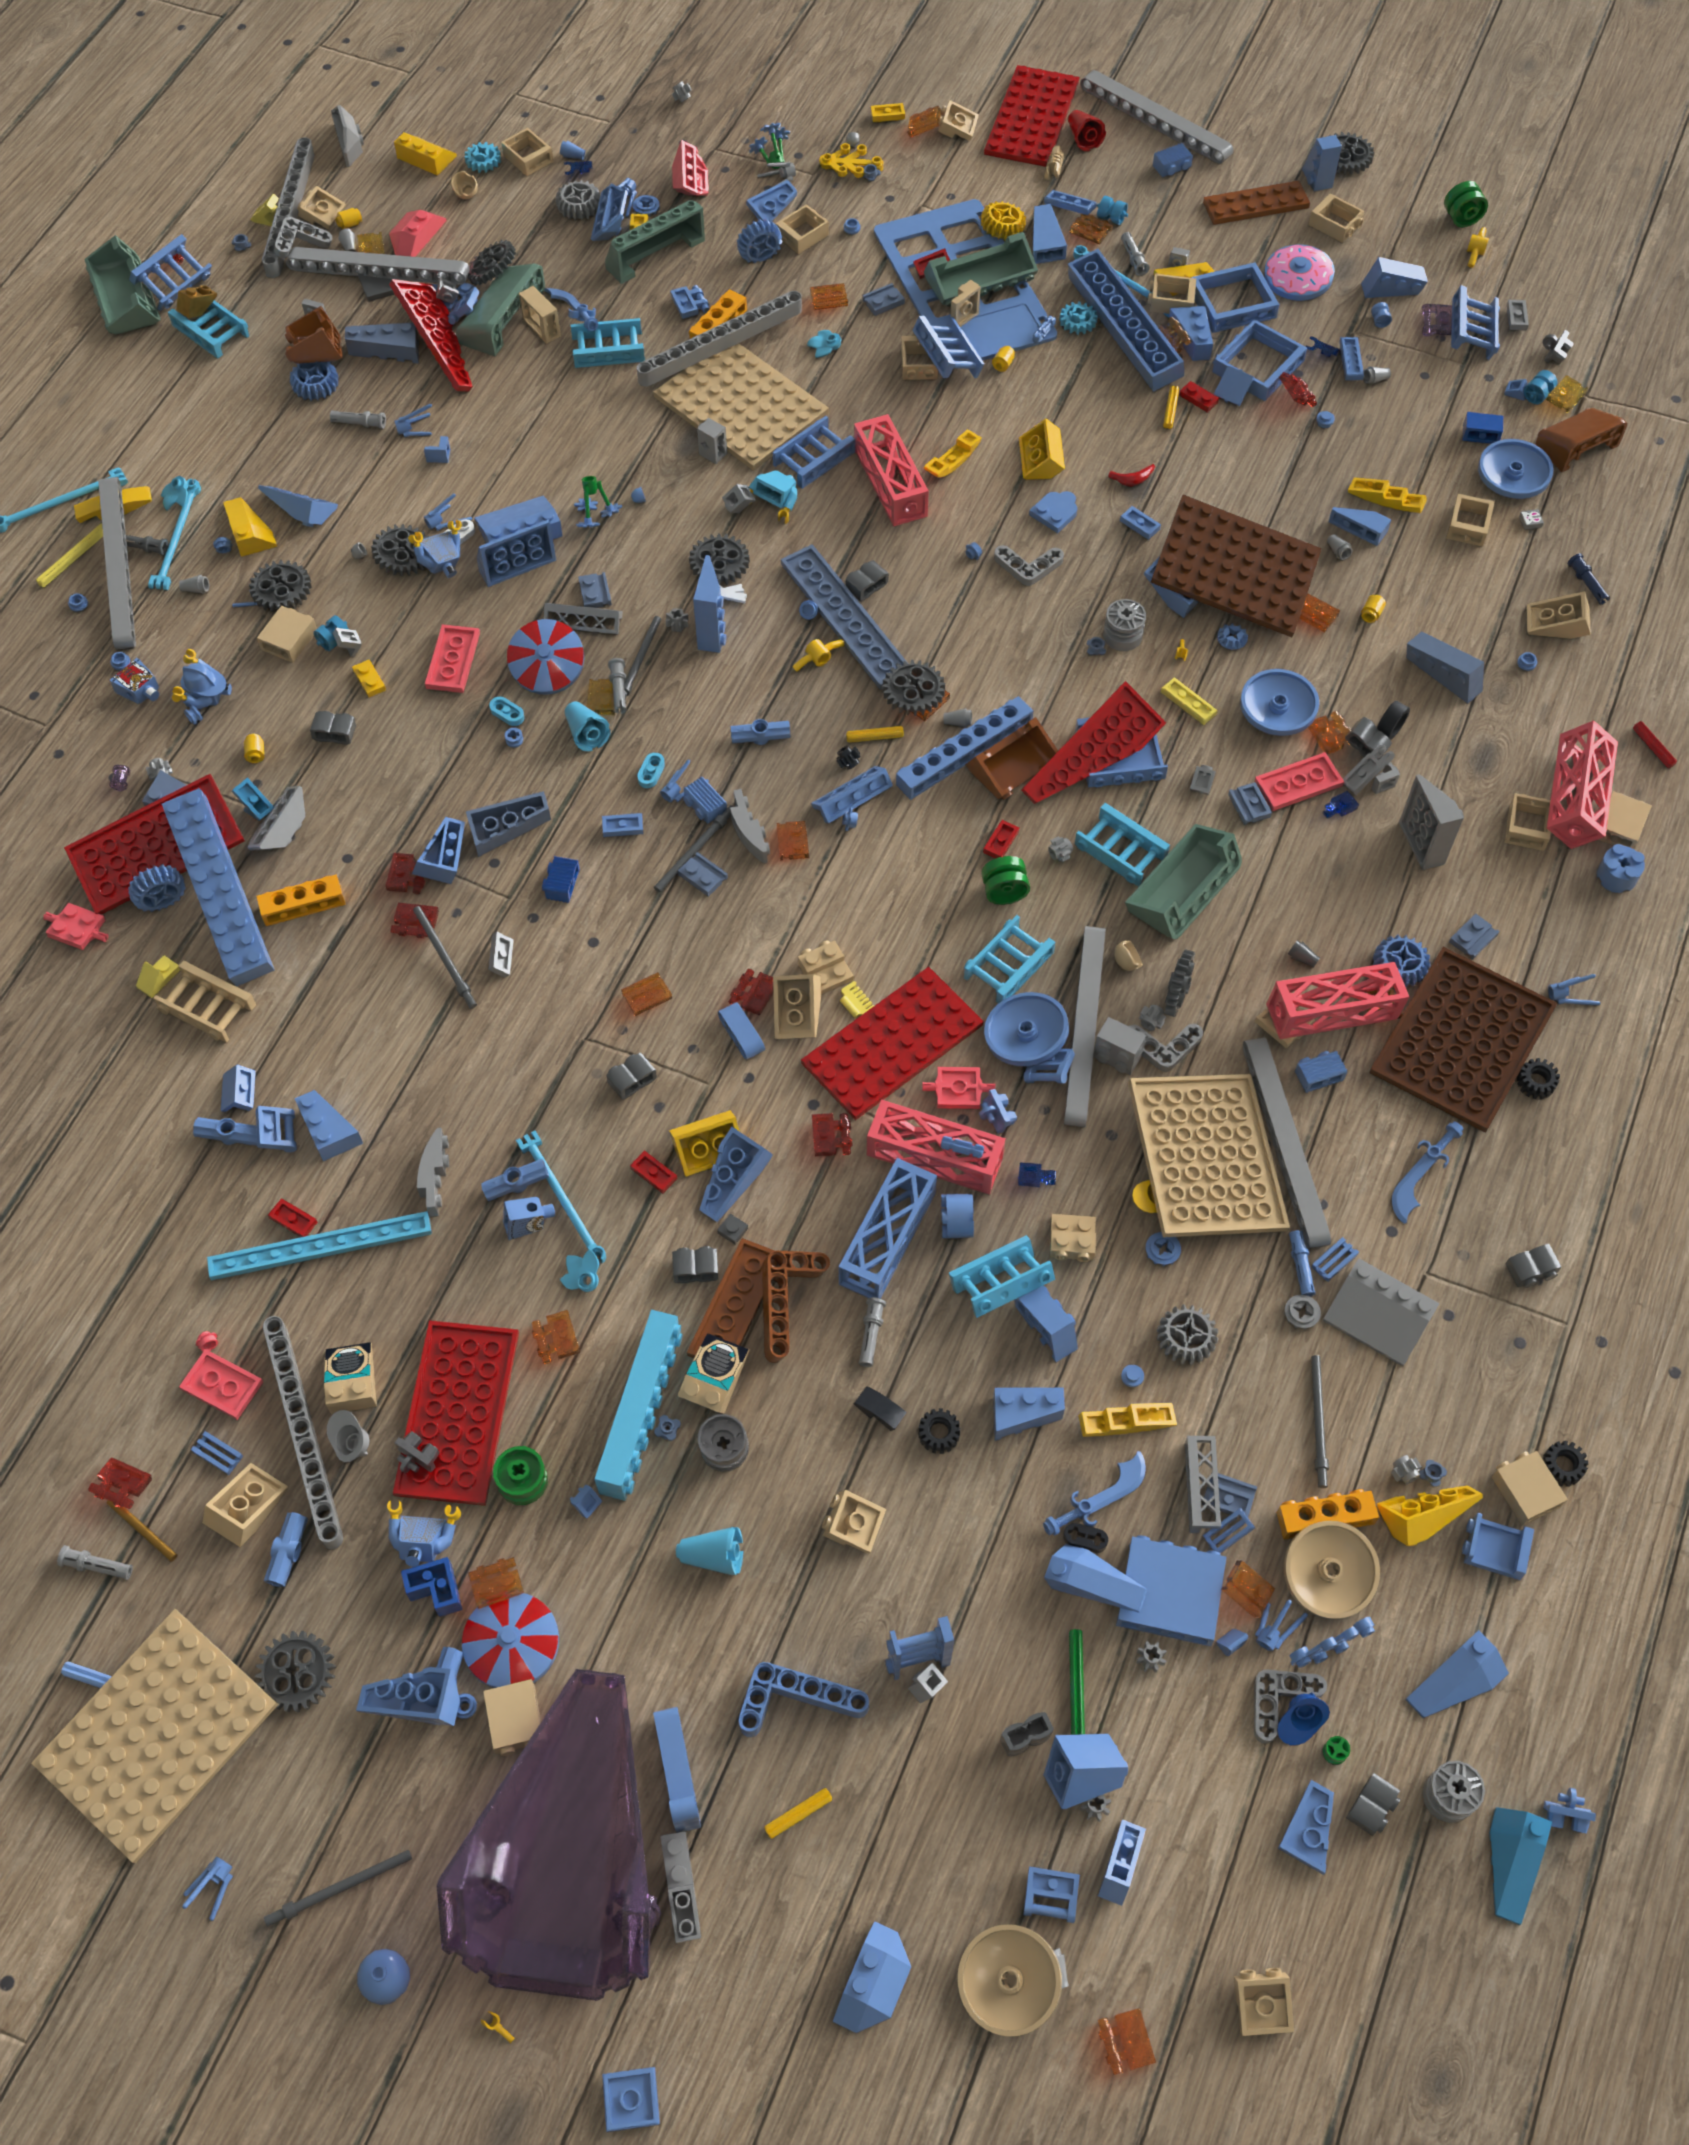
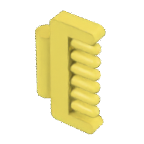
[840,981,875,1019]

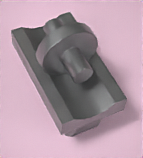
[1542,330,1574,364]
[394,1431,439,1473]

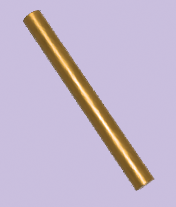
[106,1497,178,1562]

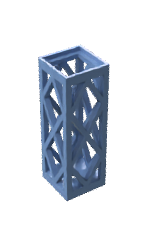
[839,1158,937,1299]

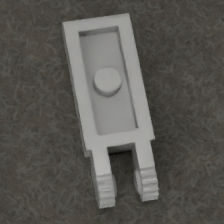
[1343,744,1395,795]

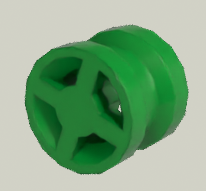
[1322,1736,1351,1765]

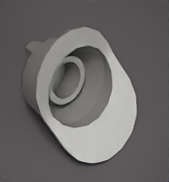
[327,1410,370,1462]

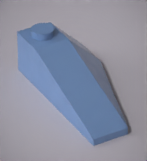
[258,485,338,527]
[699,1127,773,1222]
[1044,1544,1147,1613]
[1405,1630,1509,1718]
[356,1667,460,1726]

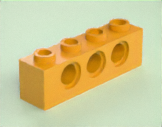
[689,289,747,339]
[256,874,346,926]
[1276,1489,1379,1540]

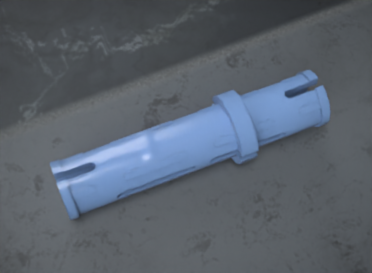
[1289,1230,1316,1297]

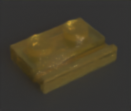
[357,232,385,254]
[1546,375,1588,413]
[587,679,615,715]

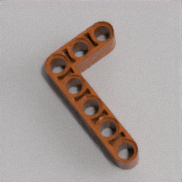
[762,1250,830,1363]

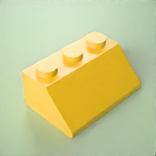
[394,132,457,176]
[1019,418,1065,480]
[669,1110,740,1177]

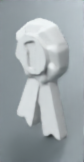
[720,584,747,603]

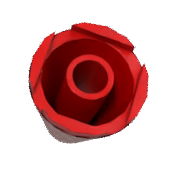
[1068,110,1106,151]

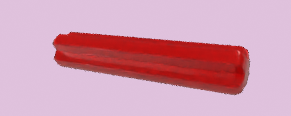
[1633,721,1677,768]

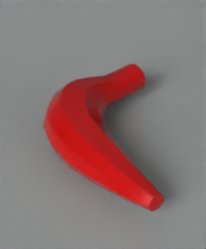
[1108,464,1155,487]

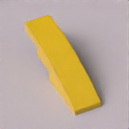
[1348,477,1427,513]
[74,486,152,523]
[1078,1403,1177,1437]

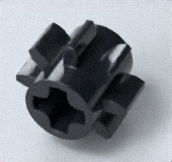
[836,745,861,770]

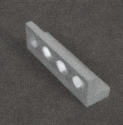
[544,603,623,634]
[1184,1436,1221,1533]

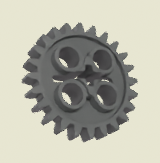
[1329,132,1374,175]
[467,240,516,286]
[371,524,429,576]
[689,533,750,586]
[249,560,312,612]
[882,660,945,716]
[1165,949,1195,1017]
[255,1631,336,1712]

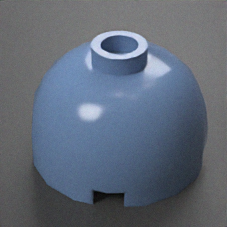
[357,1949,410,2005]

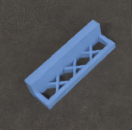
[811,766,893,823]

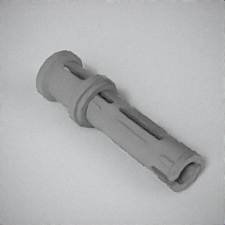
[1121,232,1150,276]
[330,410,386,429]
[608,658,627,714]
[858,1297,886,1367]
[57,1545,133,1580]

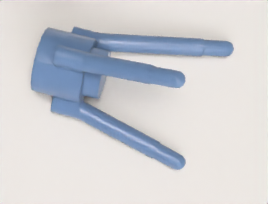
[618,178,637,217]
[395,404,432,437]
[423,493,472,531]
[660,760,709,803]
[1548,974,1600,1005]
[1255,1600,1308,1651]
[182,1857,233,1921]

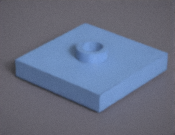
[602,2067,660,2132]

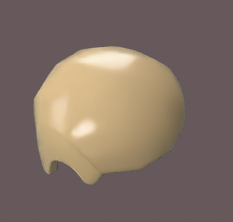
[450,171,478,200]
[1115,940,1143,971]

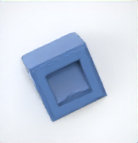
[1504,379,1528,400]
[1216,1629,1248,1656]

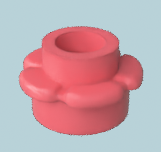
[196,1331,218,1352]

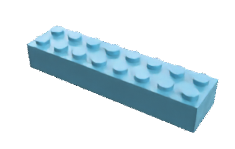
[595,1309,683,1501]

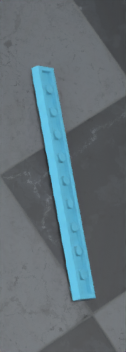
[207,1211,432,1280]

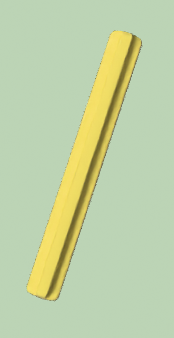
[36,523,103,588]

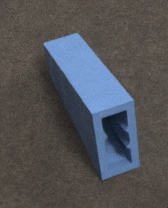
[1032,204,1067,264]

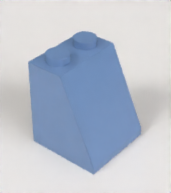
[1043,1734,1128,1809]

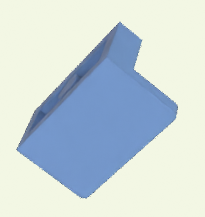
[221,1065,255,1112]

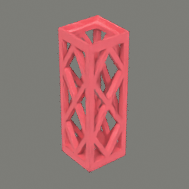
[854,414,929,527]
[1547,720,1618,849]
[1266,962,1409,1039]
[867,1099,1006,1195]

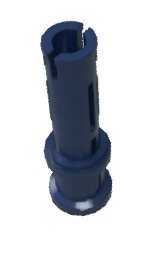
[1567,553,1610,605]

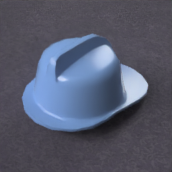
[181,663,226,697]

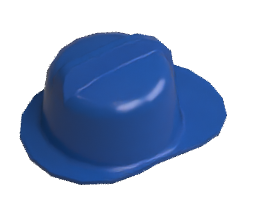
[1277,1692,1330,1745]

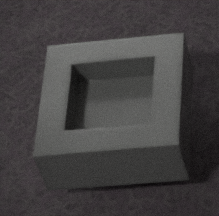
[717,1214,748,1245]

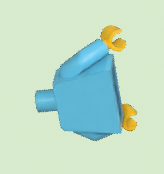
[749,471,797,524]

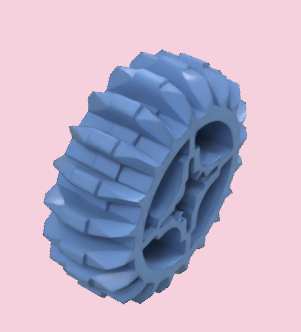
[737,218,782,263]
[290,362,339,401]
[128,864,186,912]
[1373,934,1430,987]

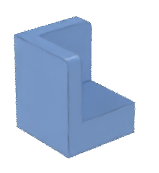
[424,436,451,463]

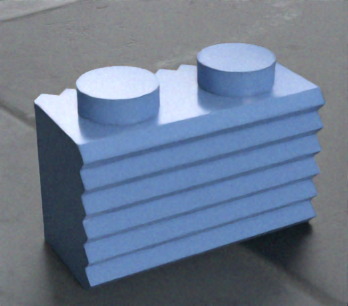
[1153,143,1193,177]
[683,777,727,824]
[1295,1051,1347,1093]

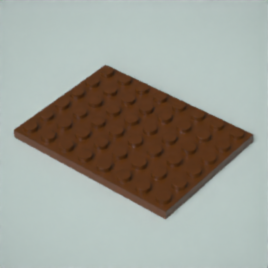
[1150,495,1322,638]
[1369,947,1558,1133]

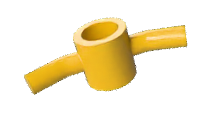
[1467,227,1489,268]
[792,639,845,672]

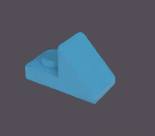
[231,777,274,821]

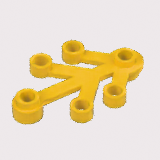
[819,143,883,178]

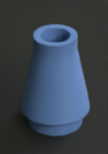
[560,141,585,160]

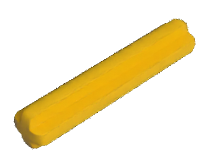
[1163,386,1179,429]
[846,726,904,743]
[764,1788,832,1839]

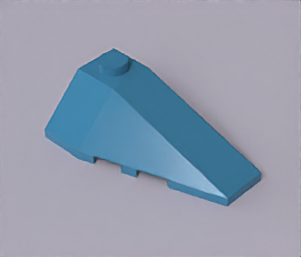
[1489,1807,1552,1925]

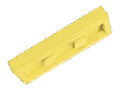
[1161,677,1218,725]

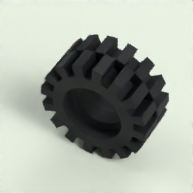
[1517,1058,1560,1100]
[918,1408,960,1454]
[1542,1441,1588,1487]

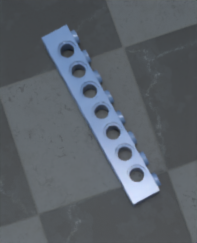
[896,696,1033,800]

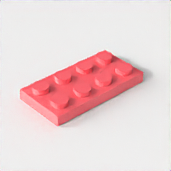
[425,624,480,693]
[1254,752,1344,811]

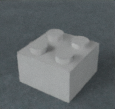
[1093,1017,1147,1075]

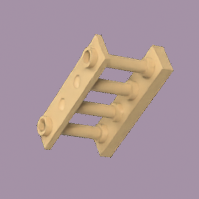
[154,960,256,1043]

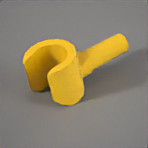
[1175,639,1188,661]
[481,2011,514,2043]

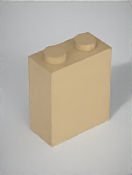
[257,606,317,663]
[1598,791,1652,849]
[1492,1451,1568,1526]
[483,1679,545,1756]

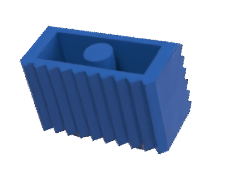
[542,856,580,903]

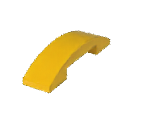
[924,429,982,478]

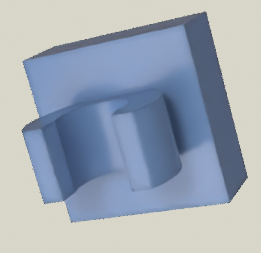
[570,1485,602,1519]

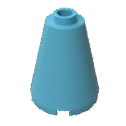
[564,701,611,751]
[676,1527,743,1575]

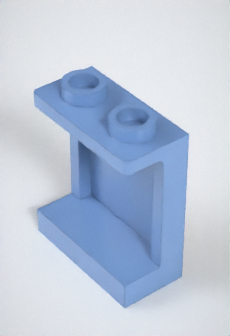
[1462,1513,1534,1580]

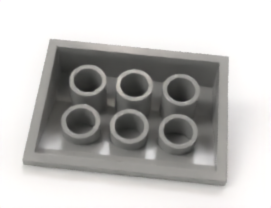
[1399,774,1464,870]
[1323,1258,1440,1366]

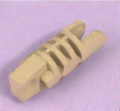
[1044,145,1064,180]

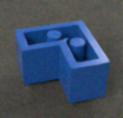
[401,1557,463,1617]

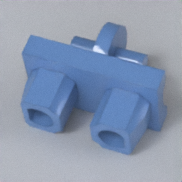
[979,1089,1017,1134]
[1543,1788,1596,1833]

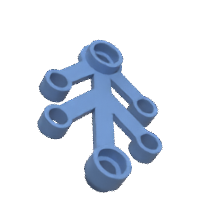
[1289,1616,1375,1668]

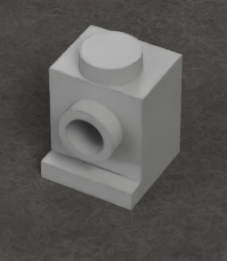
[722,484,756,514]
[908,1663,948,1704]

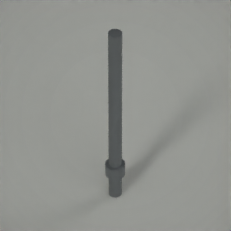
[624,616,661,698]
[654,806,733,892]
[413,906,477,1009]
[1311,1355,1329,1488]
[264,1850,412,1927]

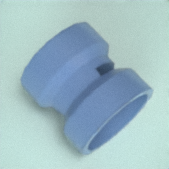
[1371,302,1392,328]

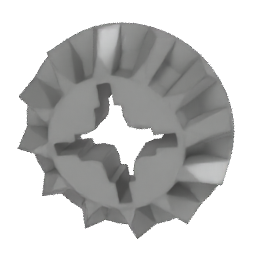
[1284,1295,1321,1330]

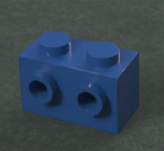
[1462,412,1503,444]

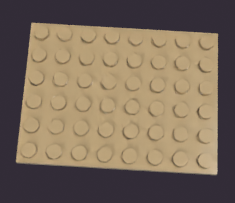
[653,343,829,471]
[1128,1074,1290,1237]
[31,1609,279,1864]

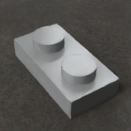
[1507,300,1529,330]
[488,932,513,977]

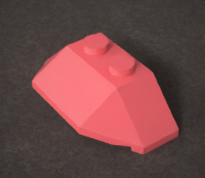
[672,140,708,196]
[389,210,446,257]

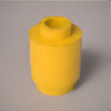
[335,208,362,229]
[992,346,1015,372]
[1361,595,1386,623]
[244,734,265,764]

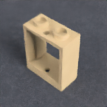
[501,128,553,176]
[1309,193,1364,243]
[776,204,829,254]
[1147,273,1196,314]
[519,286,561,344]
[901,336,938,380]
[1446,494,1494,547]
[1504,793,1551,851]

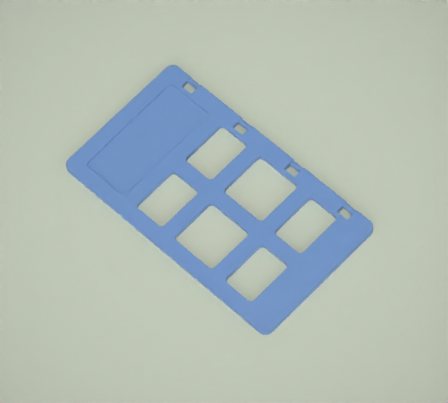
[874,199,1057,361]

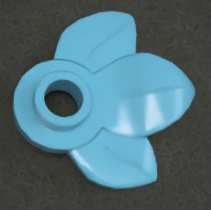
[807,330,841,358]
[161,476,188,511]
[560,1250,599,1292]

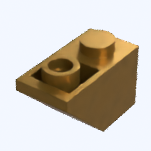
[176,285,217,318]

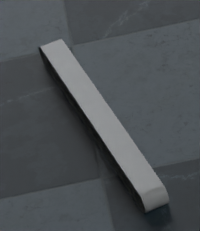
[1080,70,1233,164]
[262,137,315,278]
[286,247,470,285]
[637,291,802,386]
[98,477,136,650]
[1064,926,1106,1127]
[1243,1037,1331,1249]
[263,1316,343,1550]

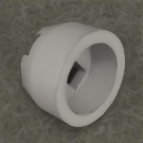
[846,132,860,148]
[351,542,367,559]

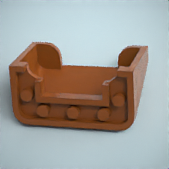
[285,306,343,364]
[1535,408,1627,472]
[965,717,1058,800]

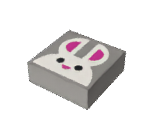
[1519,509,1544,530]

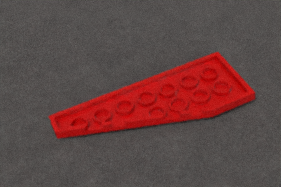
[389,279,473,392]
[1021,681,1166,804]

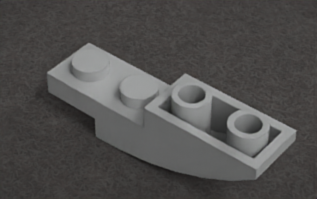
[730,789,770,863]
[417,1128,449,1217]
[660,1831,701,1943]

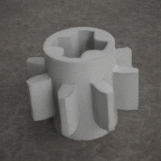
[672,81,692,103]
[665,608,689,632]
[145,758,173,780]
[1048,836,1073,862]
[1139,1005,1166,1031]
[1391,1455,1422,1484]
[1137,1641,1166,1673]
[1080,1794,1111,1822]

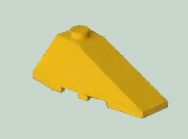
[223,497,277,557]
[1377,1486,1483,1546]

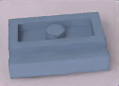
[862,283,905,316]
[578,572,612,608]
[1228,782,1272,825]
[678,852,728,897]
[1449,914,1499,960]
[1202,1473,1257,1518]

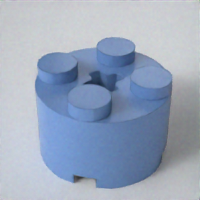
[1597,844,1645,893]
[941,1194,974,1238]

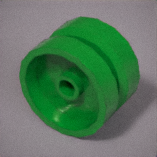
[1444,181,1488,227]
[981,856,1030,905]
[493,1446,548,1505]

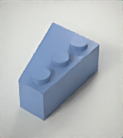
[1361,257,1428,298]
[1168,306,1213,361]
[412,817,465,884]
[295,1090,363,1161]
[1014,1285,1078,1362]
[993,1388,1065,1441]

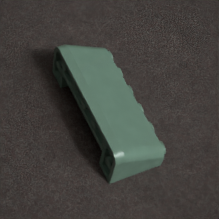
[605,200,705,284]
[923,232,1038,307]
[84,235,161,335]
[456,263,545,356]
[1125,824,1242,939]

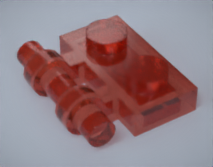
[1279,372,1317,407]
[385,853,425,895]
[390,902,439,939]
[728,969,774,1016]
[812,1113,853,1157]
[88,1457,152,1509]

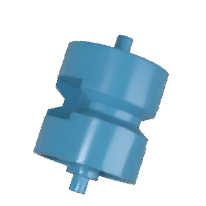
[1096,195,1128,225]
[1524,370,1558,404]
[313,615,349,651]

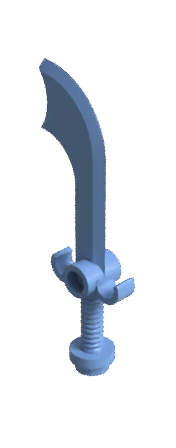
[544,288,598,331]
[1392,1121,1464,1224]
[1043,1451,1146,1536]

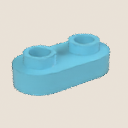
[489,697,524,726]
[637,753,665,788]

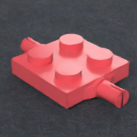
[43,903,109,950]
[922,1067,995,1109]

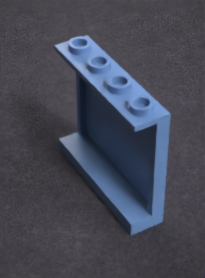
[1075,718,1168,787]
[1116,1535,1226,1646]

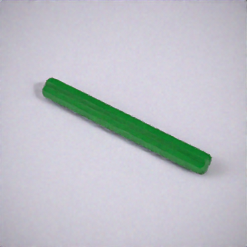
[1069,1629,1085,1735]

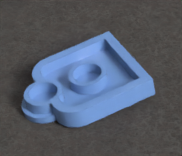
[1029,491,1077,533]

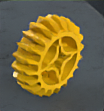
[981,201,1026,241]

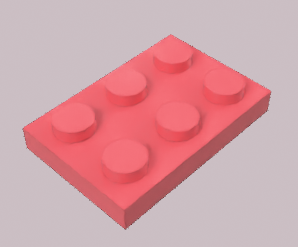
[179,1349,263,1420]

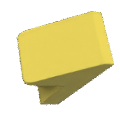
[250,194,279,226]
[136,955,180,998]

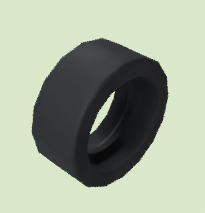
[1377,701,1410,740]

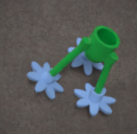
[749,123,790,169]
[574,476,622,528]

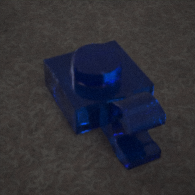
[564,161,593,175]
[1306,336,1339,357]
[1322,791,1359,818]
[1018,1162,1056,1187]

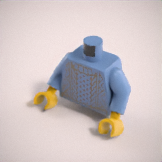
[408,520,462,578]
[172,649,232,709]
[387,1501,461,1567]

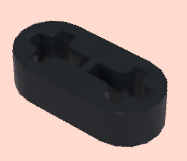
[1063,1523,1108,1553]

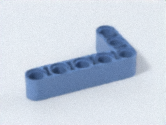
[738,1662,869,1737]
[653,1707,701,1832]

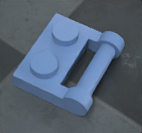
[1024,1049,1075,1084]
[256,1106,297,1152]
[1023,1867,1080,1923]

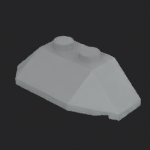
[331,105,364,167]
[247,786,305,850]

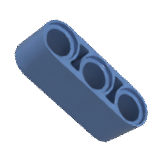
[718,1002,765,1060]

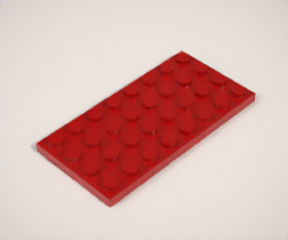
[984,65,1080,167]
[64,774,245,915]
[801,966,984,1121]
[393,1320,519,1506]

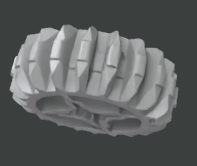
[556,180,600,221]
[1157,1304,1218,1365]

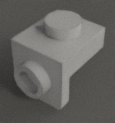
[436,277,459,304]

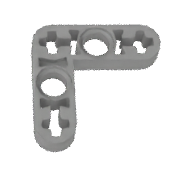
[274,217,332,258]
[994,545,1064,586]
[1129,1024,1203,1072]
[1254,1669,1327,1744]

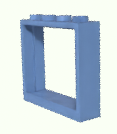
[1191,262,1280,333]
[1212,319,1307,401]

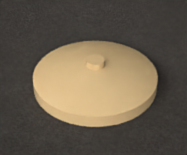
[1283,1521,1380,1619]
[958,1925,1062,2036]

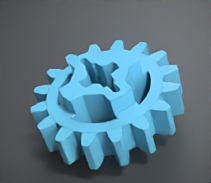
[464,142,501,173]
[1059,301,1098,335]

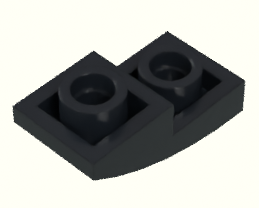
[853,1386,907,1431]

